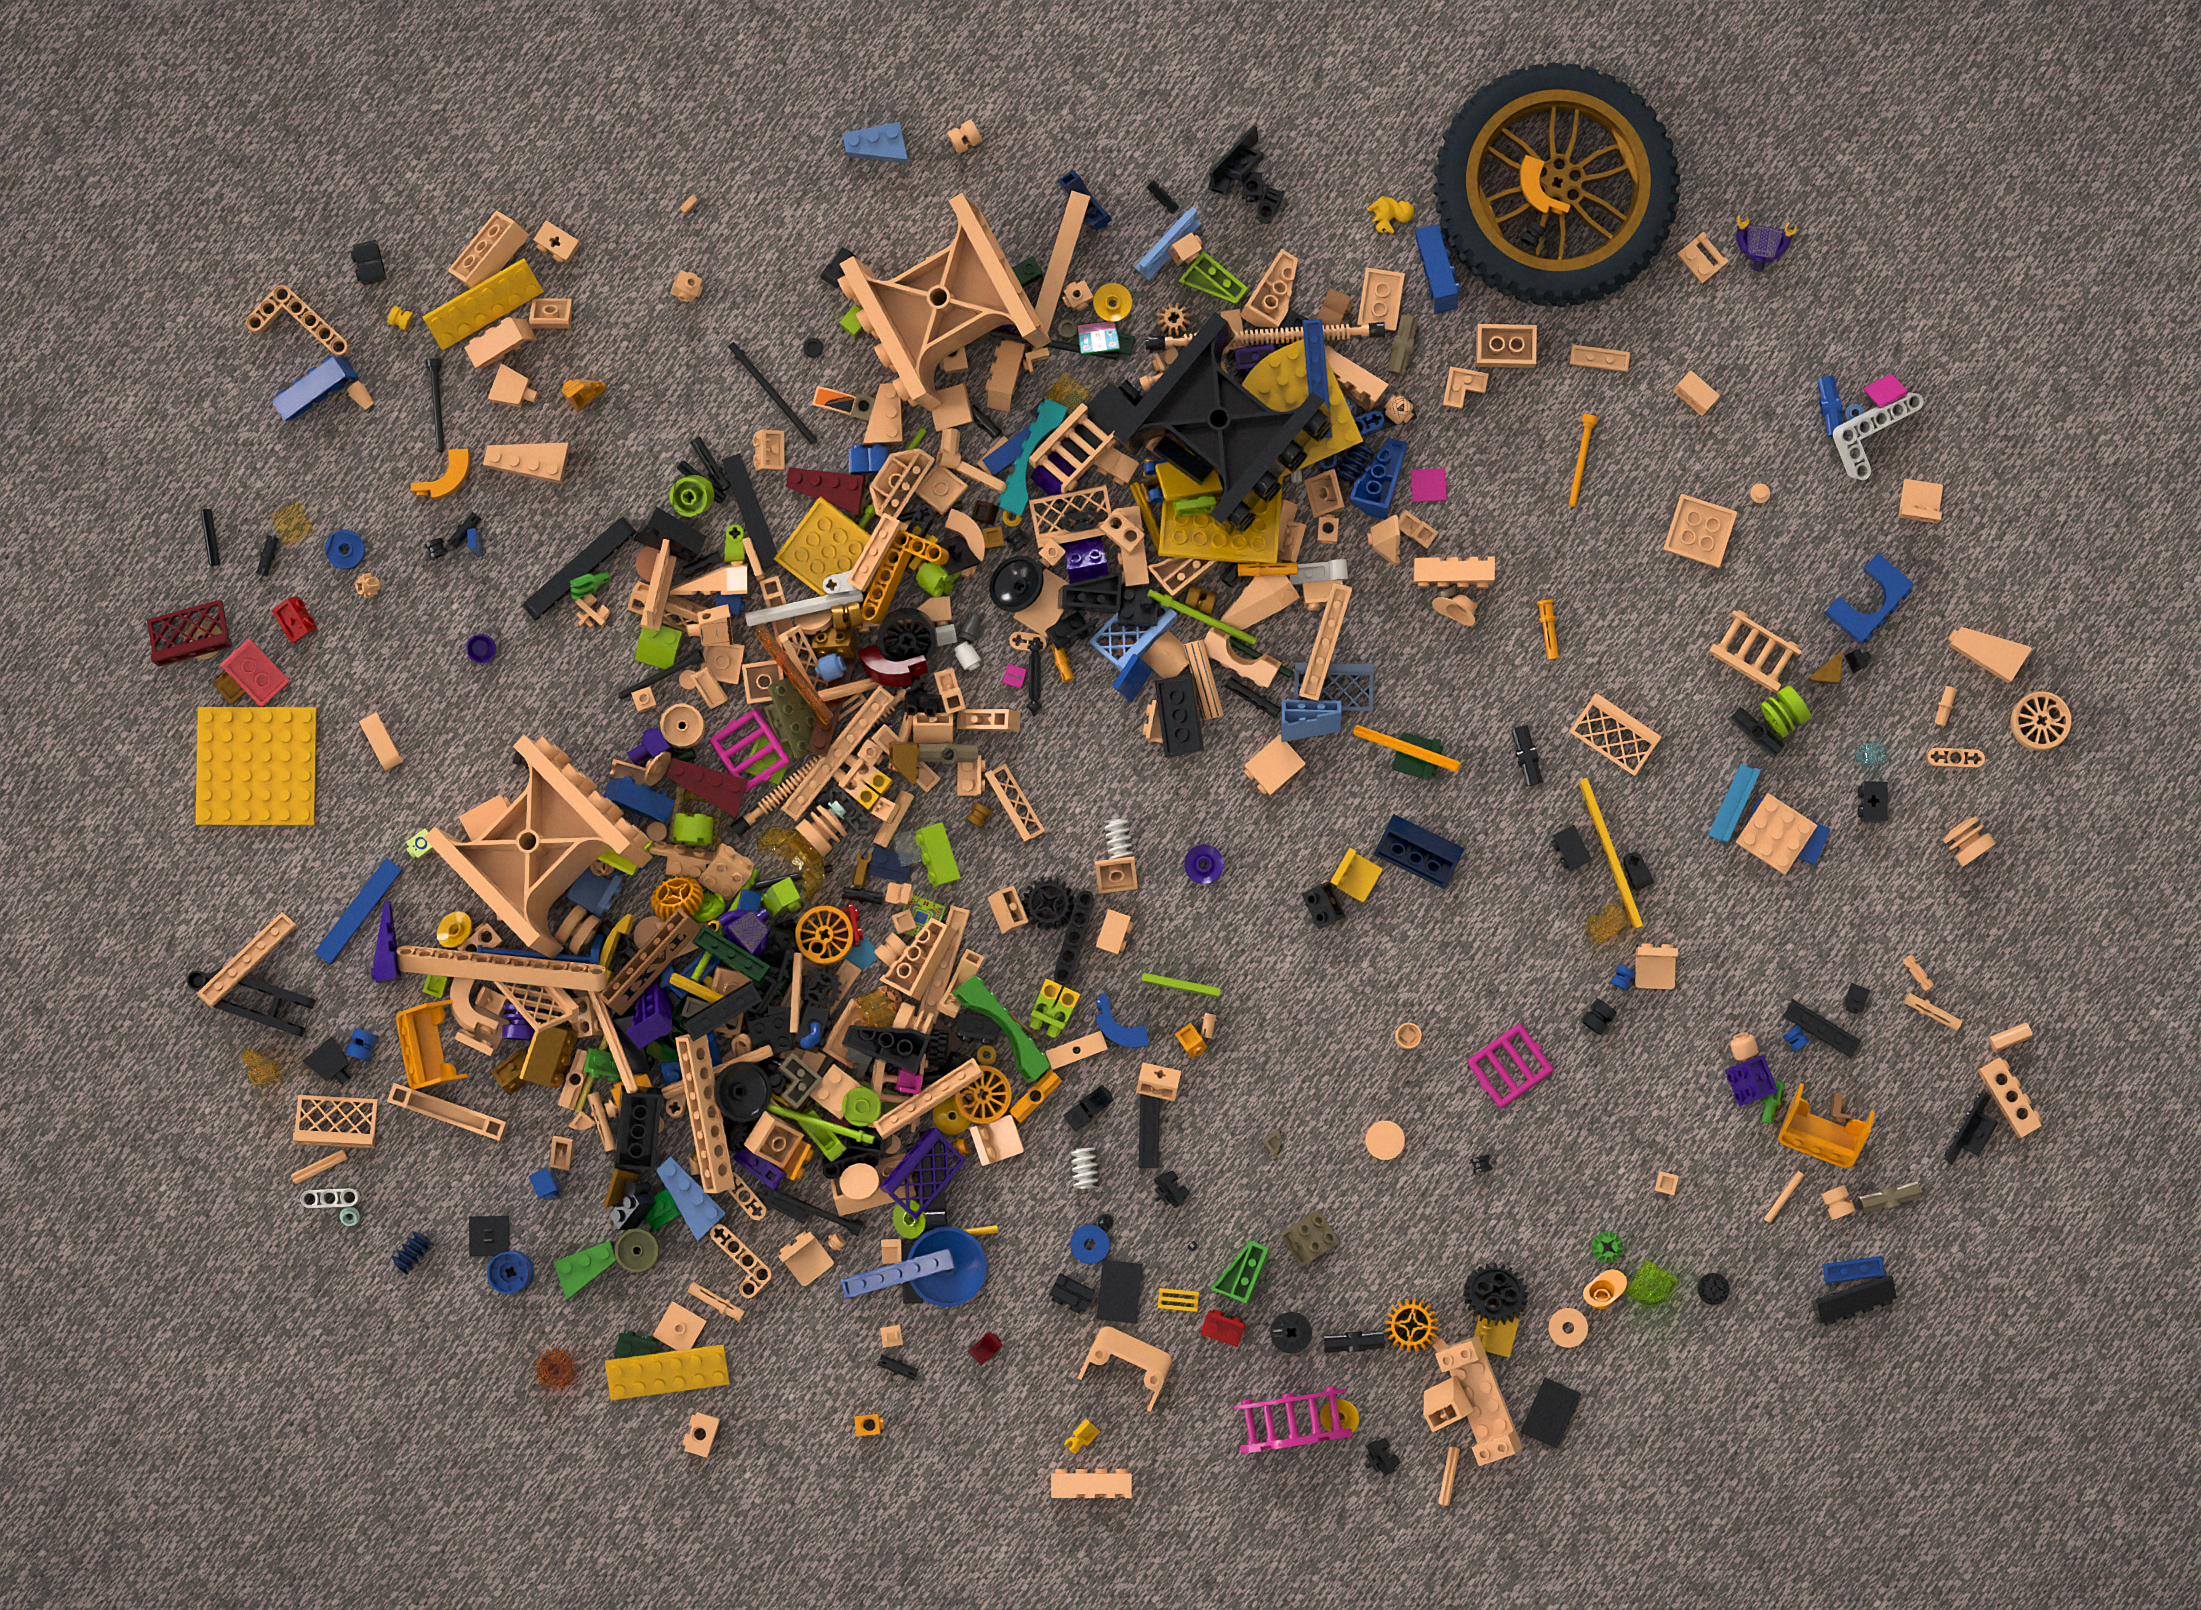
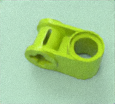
[725,524,745,563]

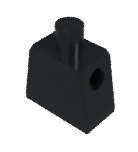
[303,1036,351,1086]

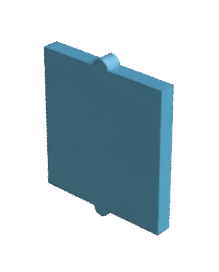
[834,934,878,970]

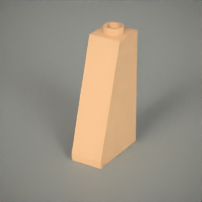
[1948,627,2032,683]

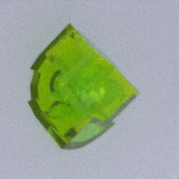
[1623,1259,1679,1306]

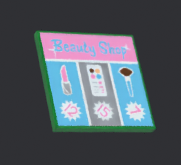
[1077,321,1120,356]

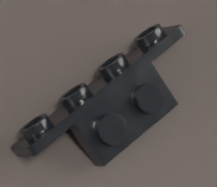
[1209,125,1264,186]
[1944,1090,1998,1165]

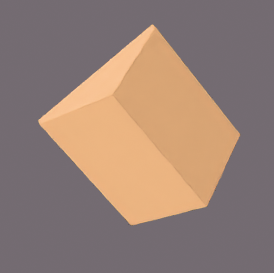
[529,298,572,329]
[1304,469,1344,518]
[1141,630,1189,679]
[1095,856,1138,894]

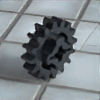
[801,967,842,1009]

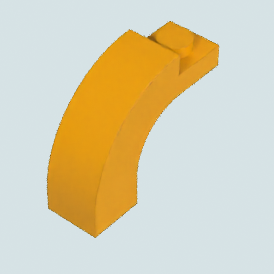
[1519,155,1570,215]
[411,448,471,500]

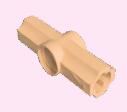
[558,1049,588,1110]

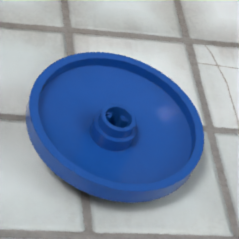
[908,1227,987,1307]

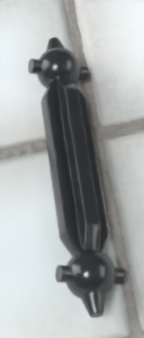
[1026,637,1043,716]

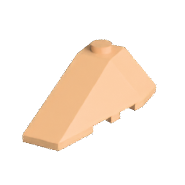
[1240,249,1298,328]
[669,561,749,595]

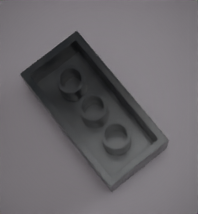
[613,1085,662,1171]

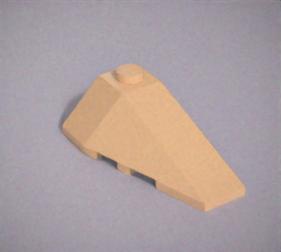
[1367,515,1400,566]
[1219,575,1300,636]

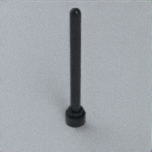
[425,358,444,453]
[618,648,705,699]
[772,1191,863,1236]

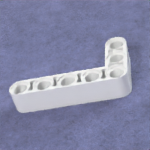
[1833,392,1923,480]

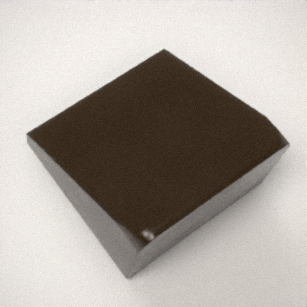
[971,500,999,525]

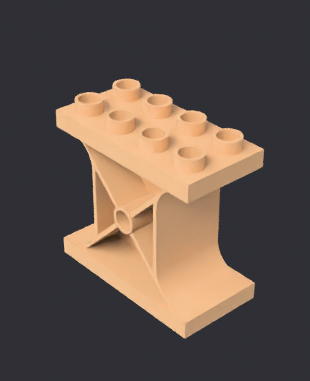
[838,193,1051,411]
[424,735,653,959]

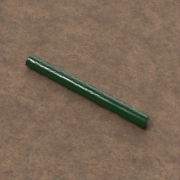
[1230,636,1294,678]

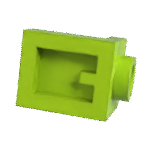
[422,974,450,999]

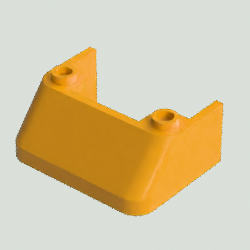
[396,1000,467,1090]
[1778,1083,1875,1168]

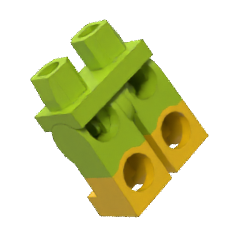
[1029,979,1081,1038]

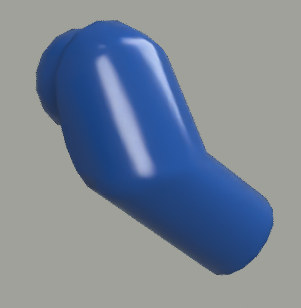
[800,1022,821,1049]

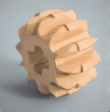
[1157,303,1190,336]

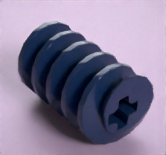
[1335,442,1375,484]
[391,1231,434,1275]

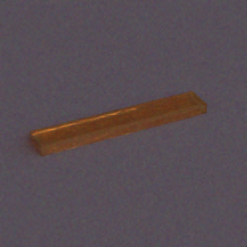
[755,623,834,725]

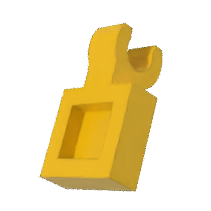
[1064,1419,1100,1454]

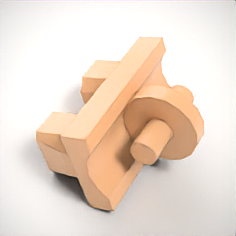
[575,594,611,628]

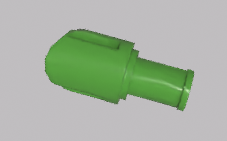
[570,571,610,599]
[1761,1080,1785,1124]

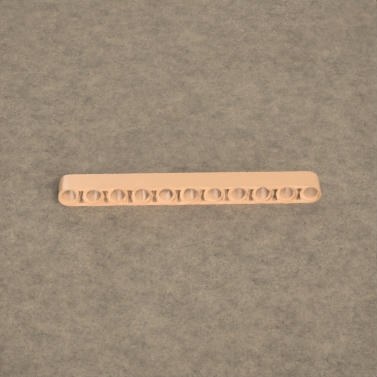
[397,946,607,991]

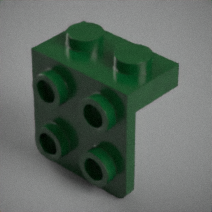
[1392,733,1444,780]

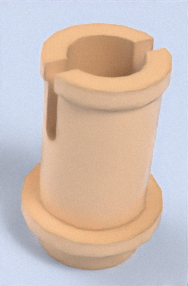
[1200,1013,1218,1038]

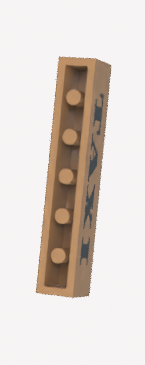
[598,907,702,1016]

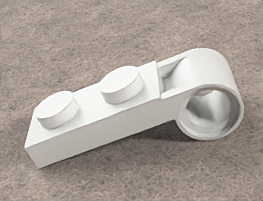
[1289,559,1348,585]

